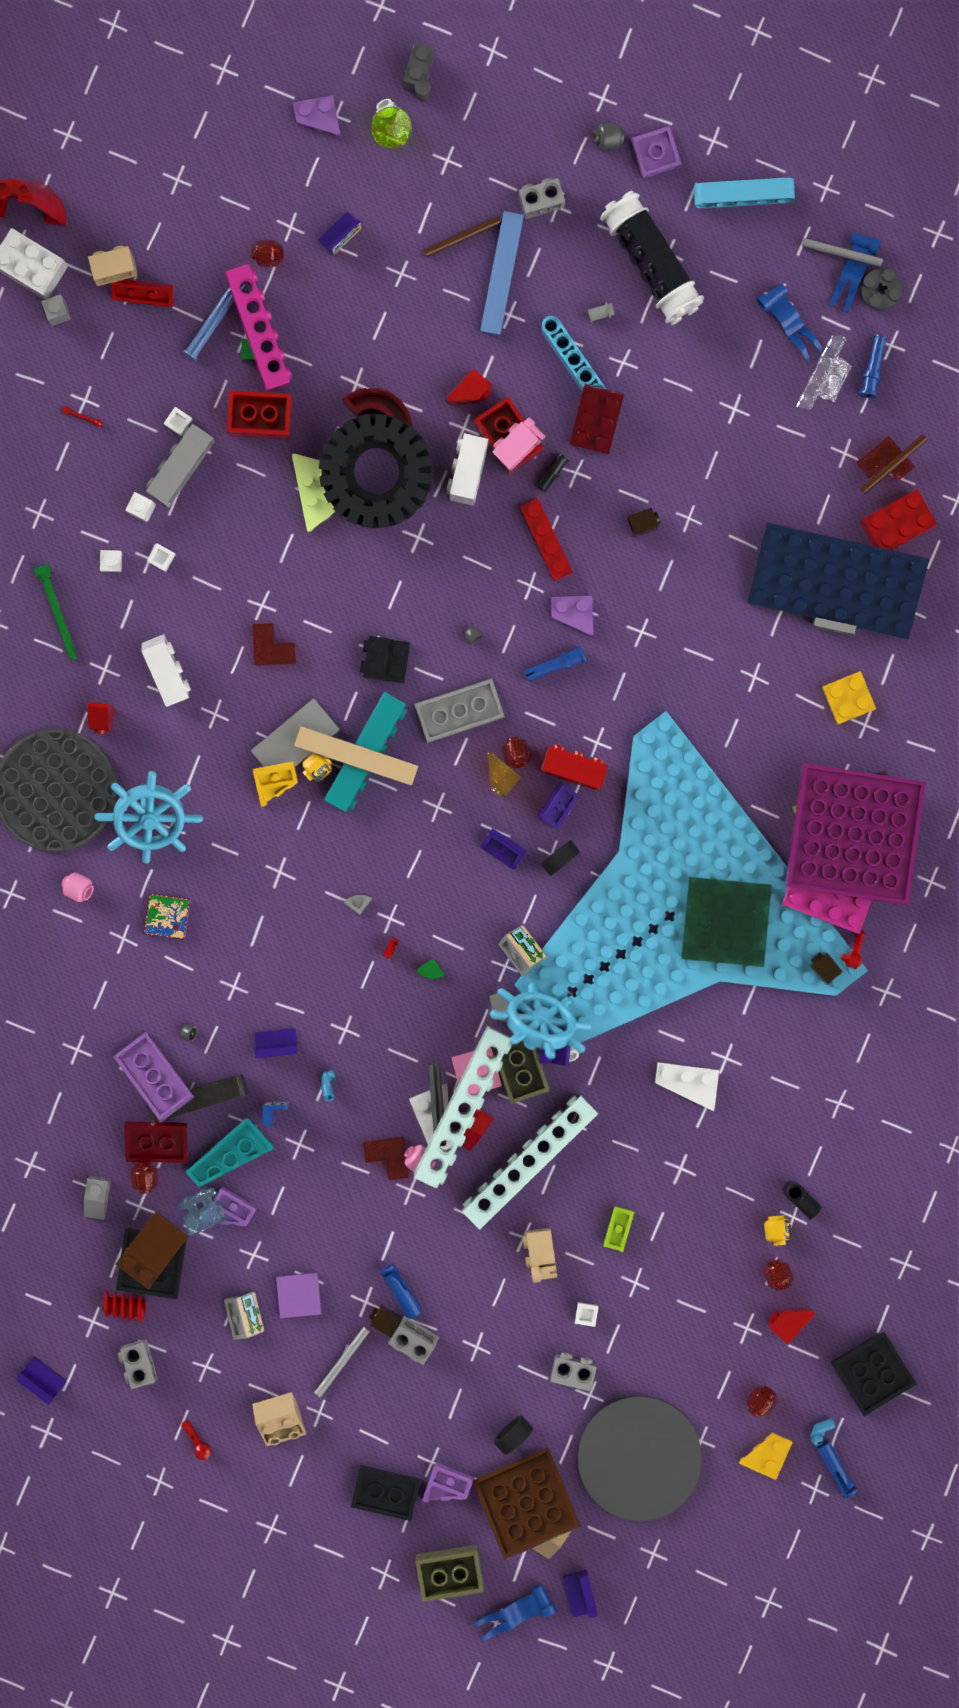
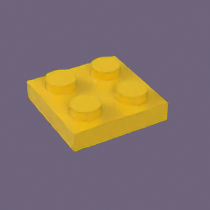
[822,671,876,725]

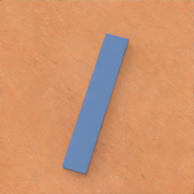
[480,211,524,336]

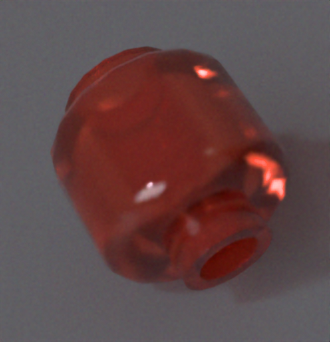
[252,240,284,267]
[502,736,531,769]
[130,1162,158,1194]
[764,1259,794,1292]
[746,1386,777,1417]

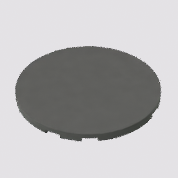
[0,729,117,852]
[578,1395,702,1521]

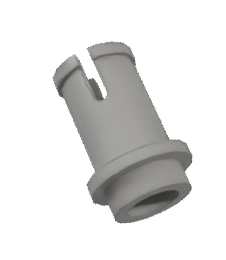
[588,302,615,322]

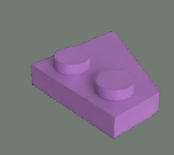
[293,95,340,137]
[551,596,593,636]
[202,1186,258,1226]
[422,1463,474,1502]

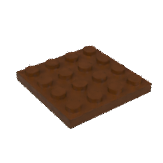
[473,1447,581,1560]

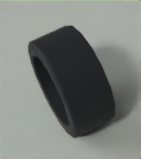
[540,840,580,876]
[494,1416,533,1455]

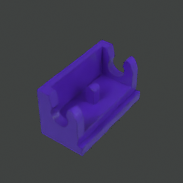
[537,783,580,830]
[480,828,527,870]

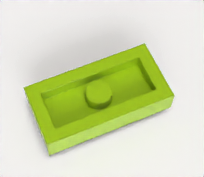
[603,1206,634,1252]

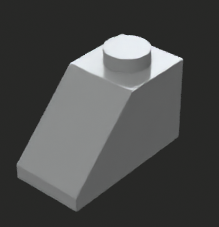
[84,1176,111,1220]

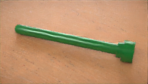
[34,565,77,661]

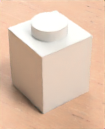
[125,492,156,523]

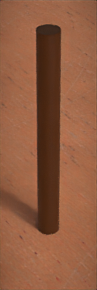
[424,216,501,257]
[860,434,928,494]

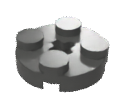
[860,268,902,311]

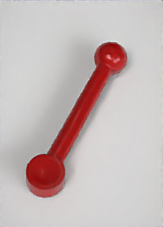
[62,406,103,427]

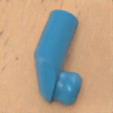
[321,1070,336,1101]
[810,1418,836,1446]

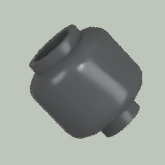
[593,123,624,150]

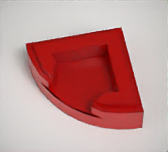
[383,937,399,959]

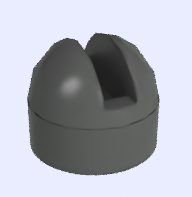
[465,626,483,644]
[180,1024,198,1042]

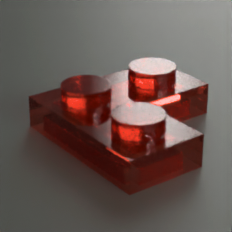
[857,436,915,481]
[253,623,296,666]
[363,1136,409,1180]

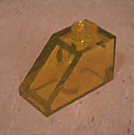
[487,751,522,797]

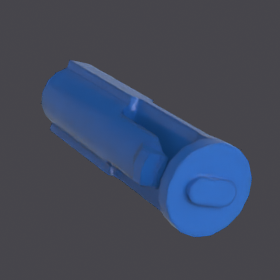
[380,1263,423,1319]
[817,1440,858,1498]

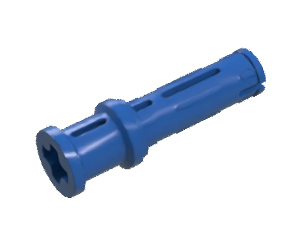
[859,334,887,399]
[524,645,587,682]

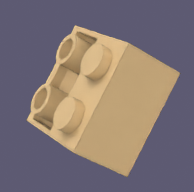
[88,246,137,286]
[252,1392,306,1446]

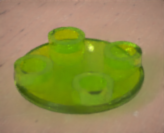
[371,107,412,148]

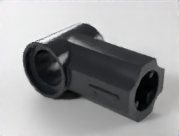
[783,1181,822,1220]

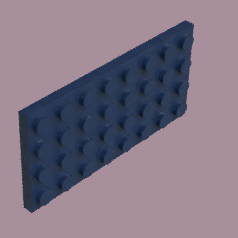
[748,522,929,639]

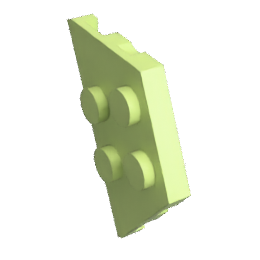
[292,454,335,532]

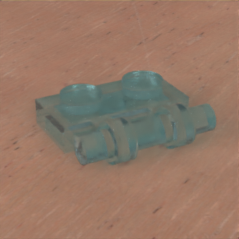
[178,1188,226,1236]

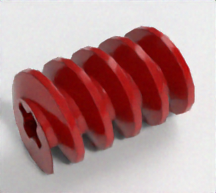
[103,1291,148,1323]

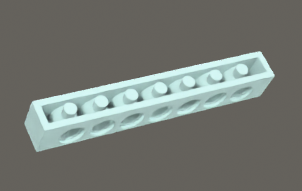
[414,1026,512,1189]
[462,1095,598,1230]

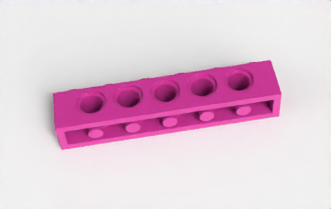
[225,264,292,393]

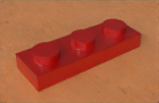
[111,279,174,307]

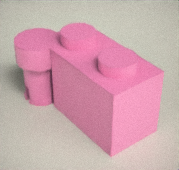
[492,417,546,470]

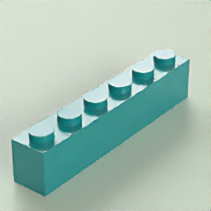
[324,692,408,813]

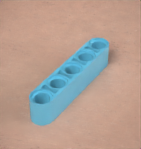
[694,178,795,208]
[541,316,606,391]

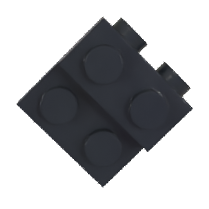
[360,636,410,684]

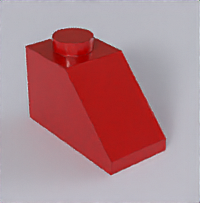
[446,368,492,406]
[88,702,115,735]
[462,1109,494,1151]
[767,1308,815,1345]

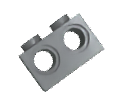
[518,178,565,219]
[388,1316,439,1365]
[118,1339,158,1389]
[550,1352,597,1391]

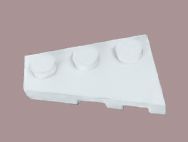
[655,1062,719,1111]
[409,1083,451,1150]

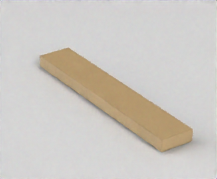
[294,727,419,786]

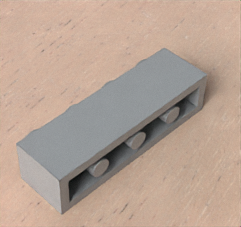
[146,424,215,508]

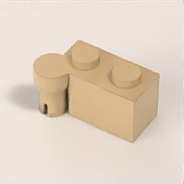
[523,1228,557,1283]

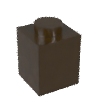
[627,508,661,538]
[809,952,843,985]
[369,1304,402,1338]

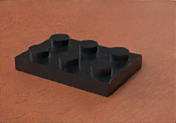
[351,1465,421,1521]

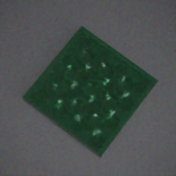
[681,877,772,967]

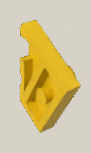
[253,761,298,807]
[739,1432,793,1480]

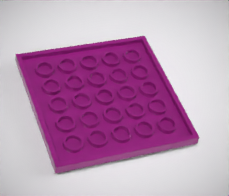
[785,763,926,905]

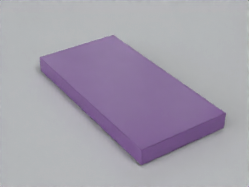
[113,1032,194,1122]

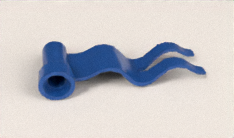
[829,232,882,313]
[756,283,823,362]
[473,1584,557,1642]

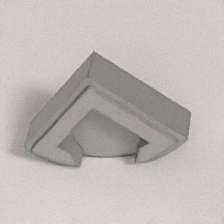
[344,895,372,915]

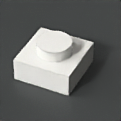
[164,407,193,436]
[147,543,176,572]
[100,550,122,572]
[575,1302,599,1327]

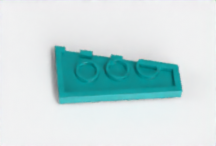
[186,1117,275,1187]

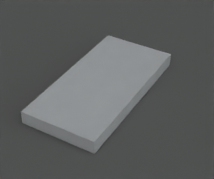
[414,679,505,743]
[251,698,340,767]

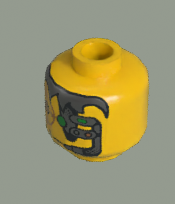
[302,753,333,782]
[764,1215,792,1246]

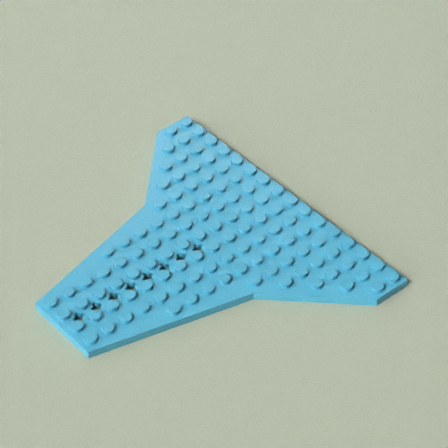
[514,711,868,1043]

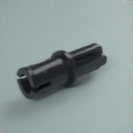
[536,453,569,492]

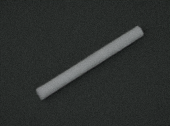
[802,238,883,267]
[314,1326,370,1397]

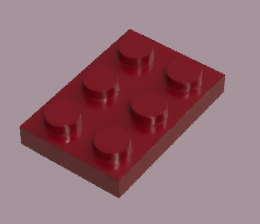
[569,384,624,454]
[124,1121,189,1163]

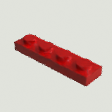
[519,498,573,581]

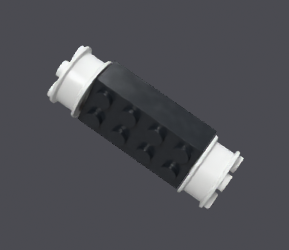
[600,190,704,325]

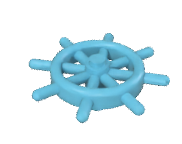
[95,771,203,864]
[490,983,592,1059]

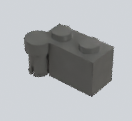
[403,42,435,102]

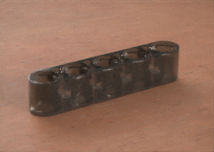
[146,1074,248,1122]

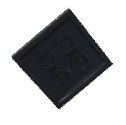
[116,1227,187,1299]
[831,1330,917,1417]

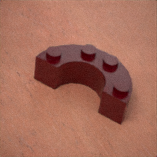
[342,388,412,426]

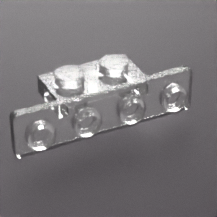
[796,335,852,411]

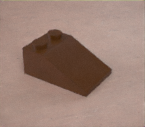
[115,1211,189,1289]

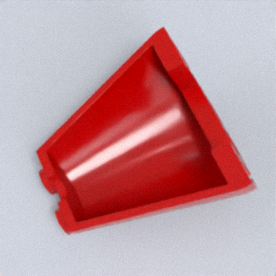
[0,179,67,226]

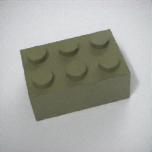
[491,1037,550,1104]
[416,1544,484,1602]

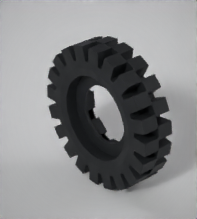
[319,414,434,528]

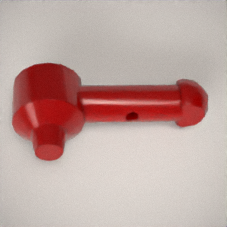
[840,930,865,970]
[181,1420,212,1460]

